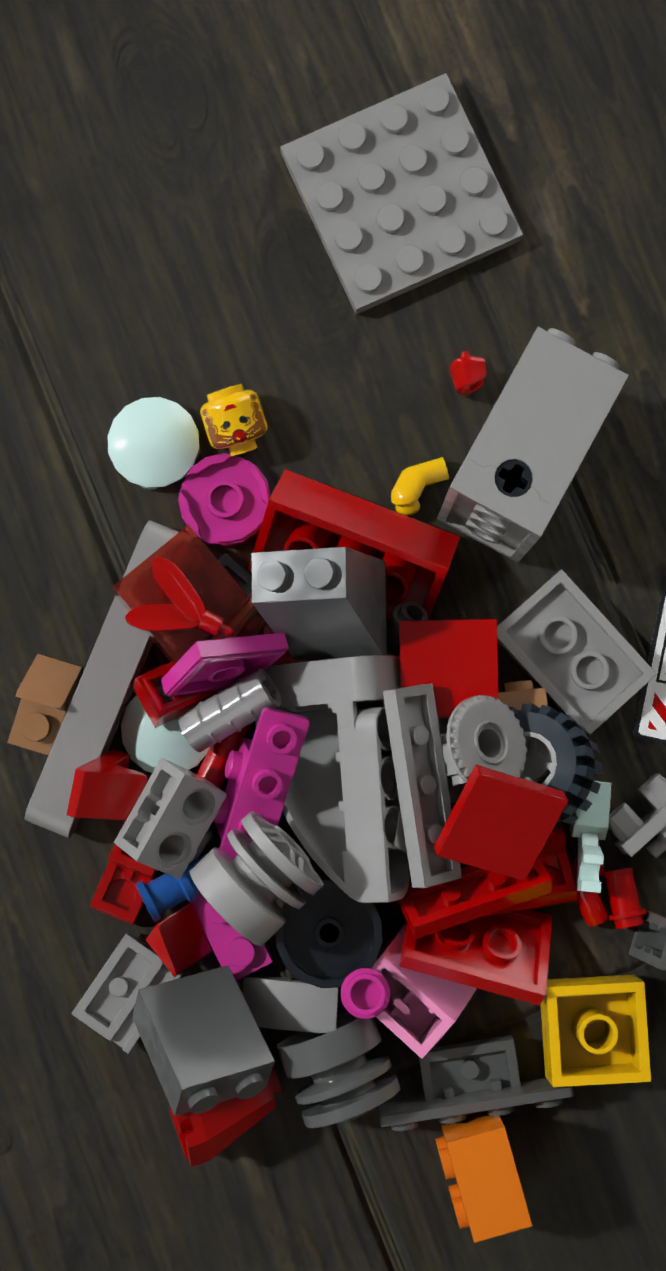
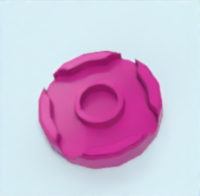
[178,453,270,547]

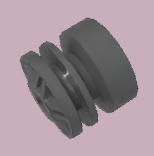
[276,1012,401,1128]

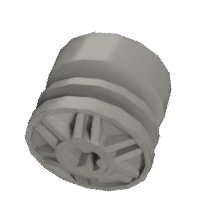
[189,811,324,946]

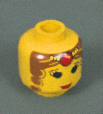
[200,384,267,456]

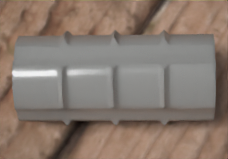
[178,668,282,752]

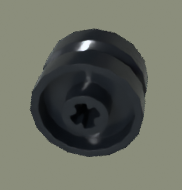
[276,876,383,988]

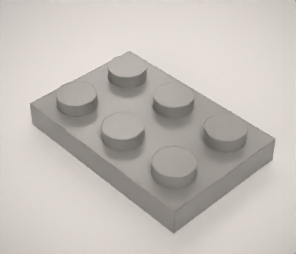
[497,569,657,734]

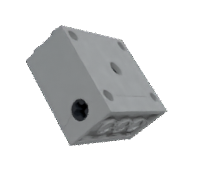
[437,327,629,563]

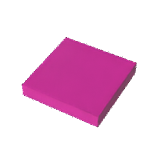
[161,632,289,696]

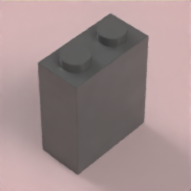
[132,965,275,1116]

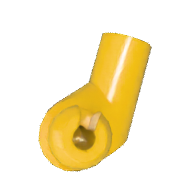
[391,457,449,516]

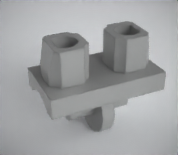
[608,774,666,858]

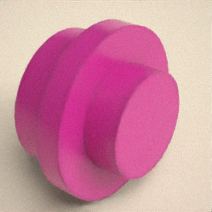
[341,968,390,1019]

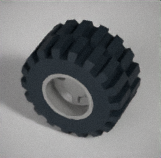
[509,703,603,830]

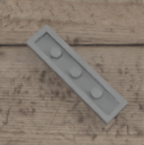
[383,683,462,888]

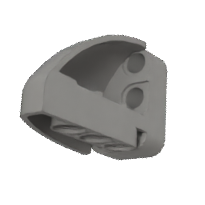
[255,655,410,903]

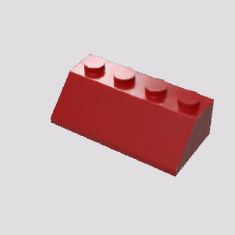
[248,469,460,625]

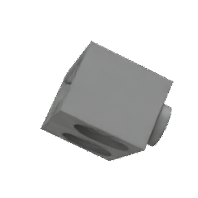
[114,757,227,879]

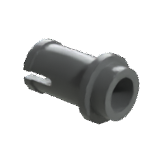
[386,601,428,656]

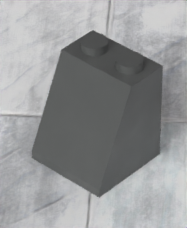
[251,547,387,660]

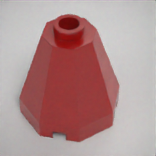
[165,1068,281,1167]

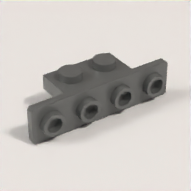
[378,1035,574,1131]

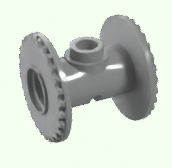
[438,695,527,804]

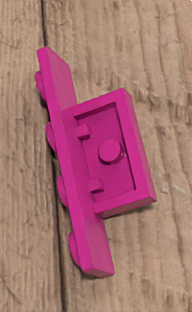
[212,707,309,858]

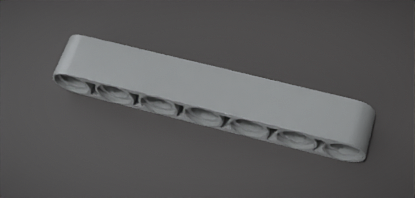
[24,520,194,838]

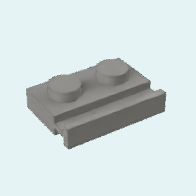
[71,932,184,1053]

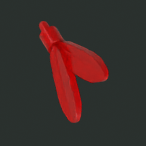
[125,557,234,636]

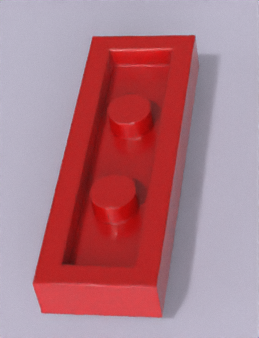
[398,856,552,939]

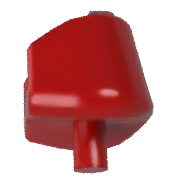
[449,351,486,397]

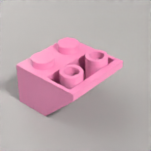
[371,921,477,1059]

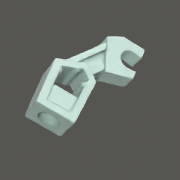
[569,781,612,893]

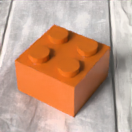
[435,1111,532,1243]

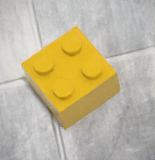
[541,974,651,1087]

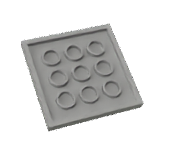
[280,73,523,315]

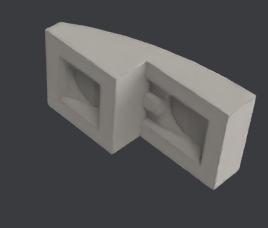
[243,975,338,1033]

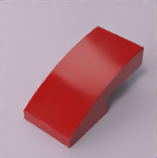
[89,820,157,926]

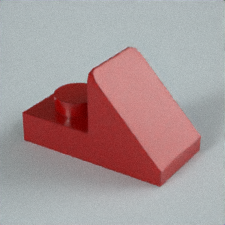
[66,750,147,820]

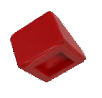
[146,903,212,978]

